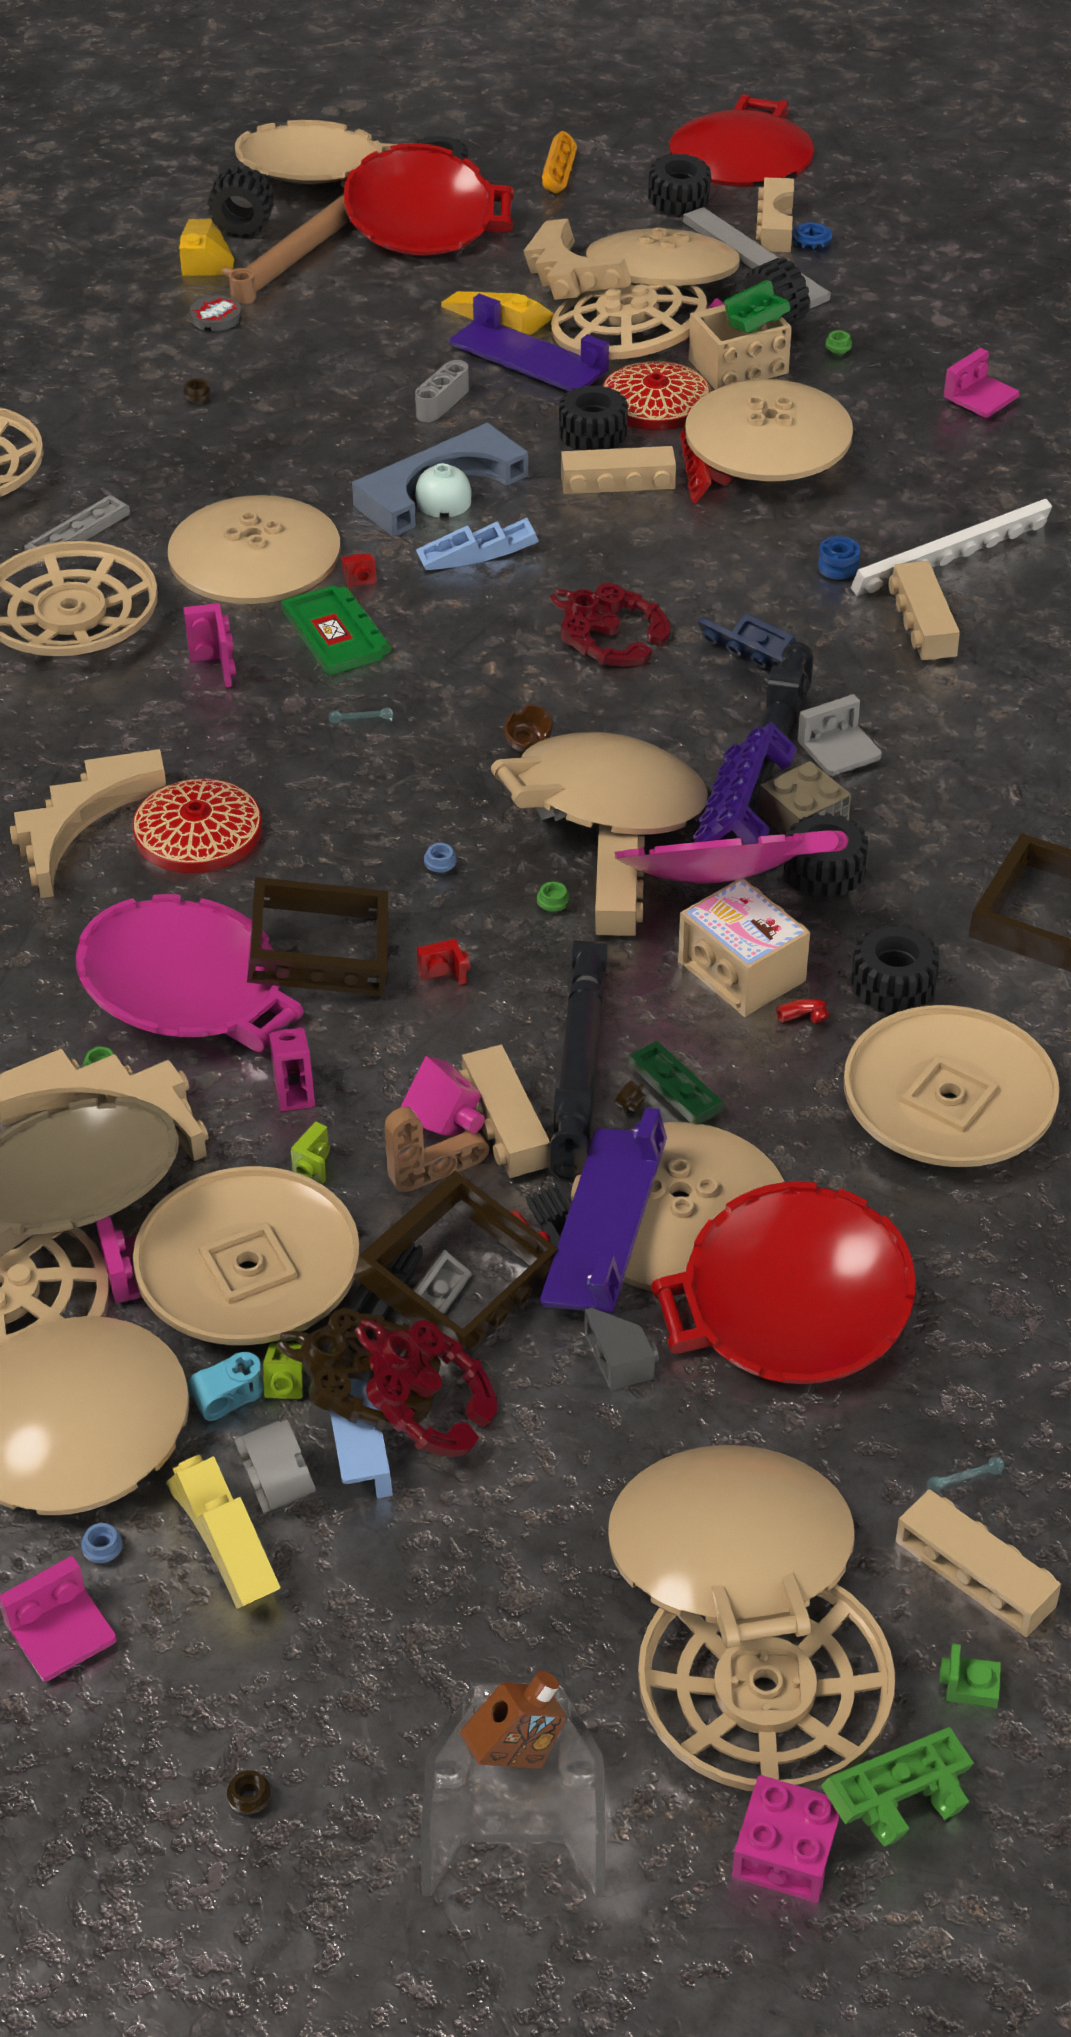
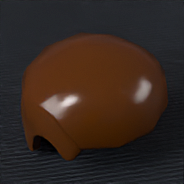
[503,704,553,753]

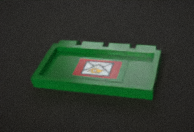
[281,585,392,676]

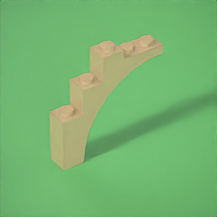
[524,218,632,300]
[10,749,166,898]
[0,1048,209,1161]

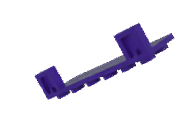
[449,293,609,392]
[693,721,797,845]
[540,1108,667,1313]

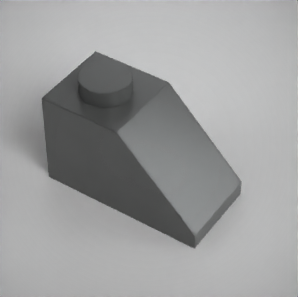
[585,1308,659,1391]

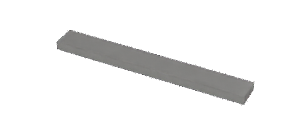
[683,207,831,309]

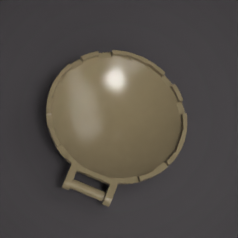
[0,1097,179,1257]

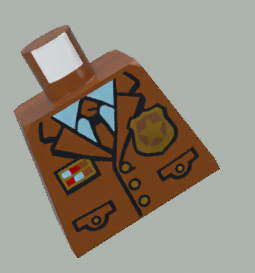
[460,1670,566,1769]

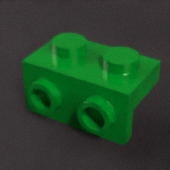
[724,280,791,333]

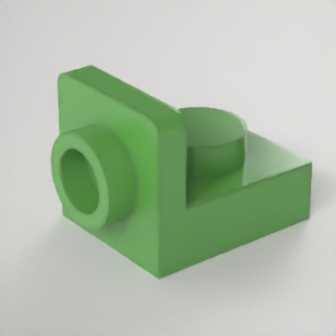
[939,1643,1001,1708]

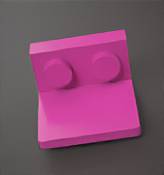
[944,348,1019,418]
[183,603,236,688]
[96,1216,142,1303]
[0,1556,117,1682]
[732,1775,840,1904]

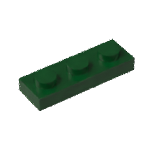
[629,1040,723,1125]

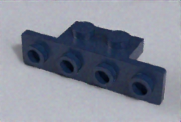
[697,613,796,668]

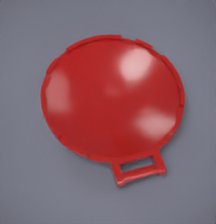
[670,94,814,187]
[344,143,514,255]
[651,1181,915,1384]

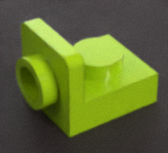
[291,1121,330,1185]
[263,1342,304,1399]

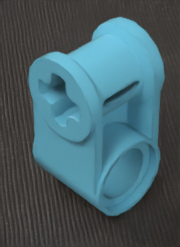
[187,1352,264,1421]

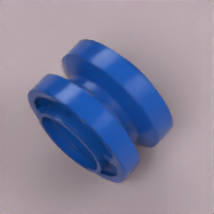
[818,536,860,580]

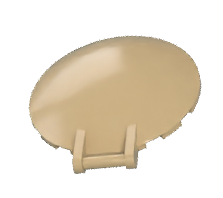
[235,120,398,185]
[491,732,708,835]
[0,1316,189,1515]
[609,1445,854,1648]

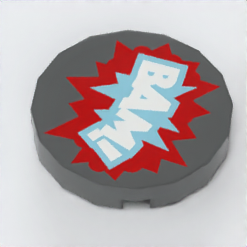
[189,295,242,332]

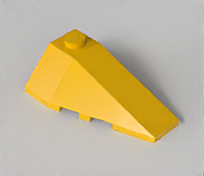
[179,219,234,276]
[441,291,554,336]

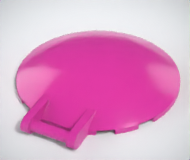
[614,831,848,883]
[76,894,304,1052]

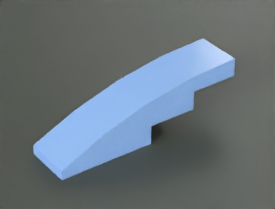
[416,518,539,570]

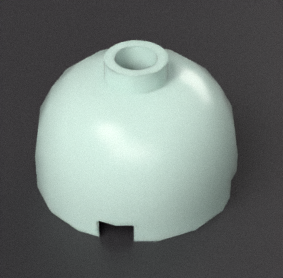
[415,463,472,518]

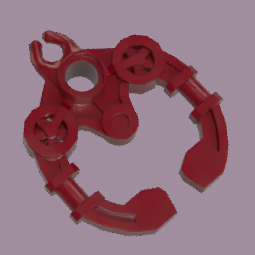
[550,583,670,667]
[355,1319,497,1457]

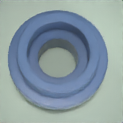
[424,843,457,873]
[81,1523,123,1563]

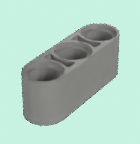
[415,360,469,422]

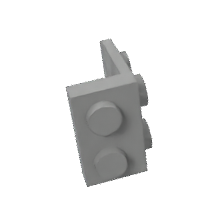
[798,694,881,776]

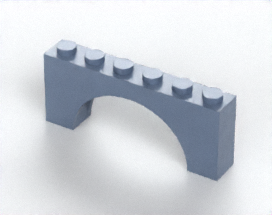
[352,422,528,537]

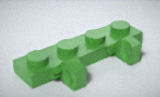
[821,1727,974,1847]

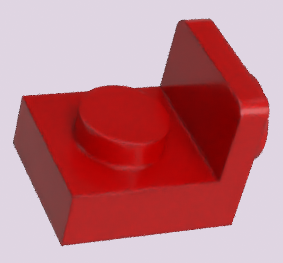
[341,553,377,587]
[417,938,471,985]

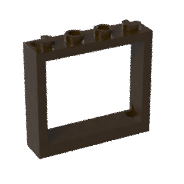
[969,833,1071,972]
[247,877,388,996]
[354,1170,558,1352]

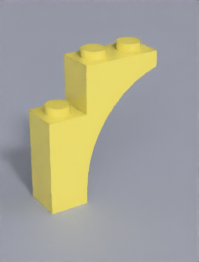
[166,1454,281,1609]

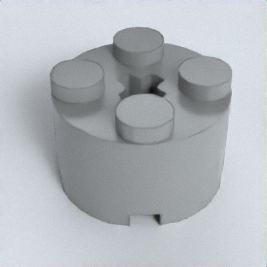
[234,1418,316,1514]

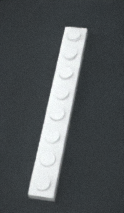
[851,499,1052,596]

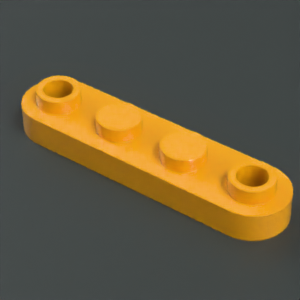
[542,131,577,194]

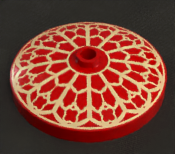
[602,361,710,430]
[133,779,262,873]

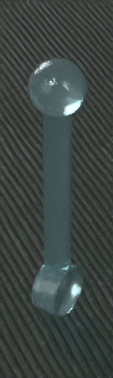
[328,707,393,723]
[927,1457,1004,1492]

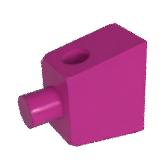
[269,1028,315,1112]
[401,1056,485,1137]

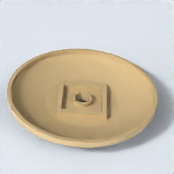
[586,228,740,286]
[685,379,853,481]
[168,495,341,604]
[844,1005,1059,1167]
[570,1122,784,1295]
[133,1166,360,1345]

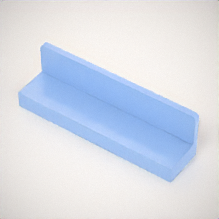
[330,1347,393,1498]

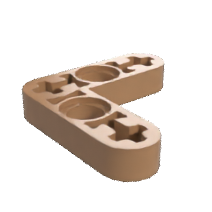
[384,1107,490,1192]

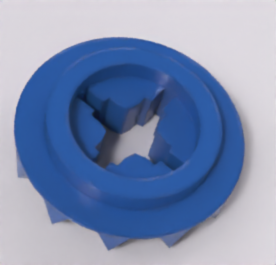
[792,222,832,250]

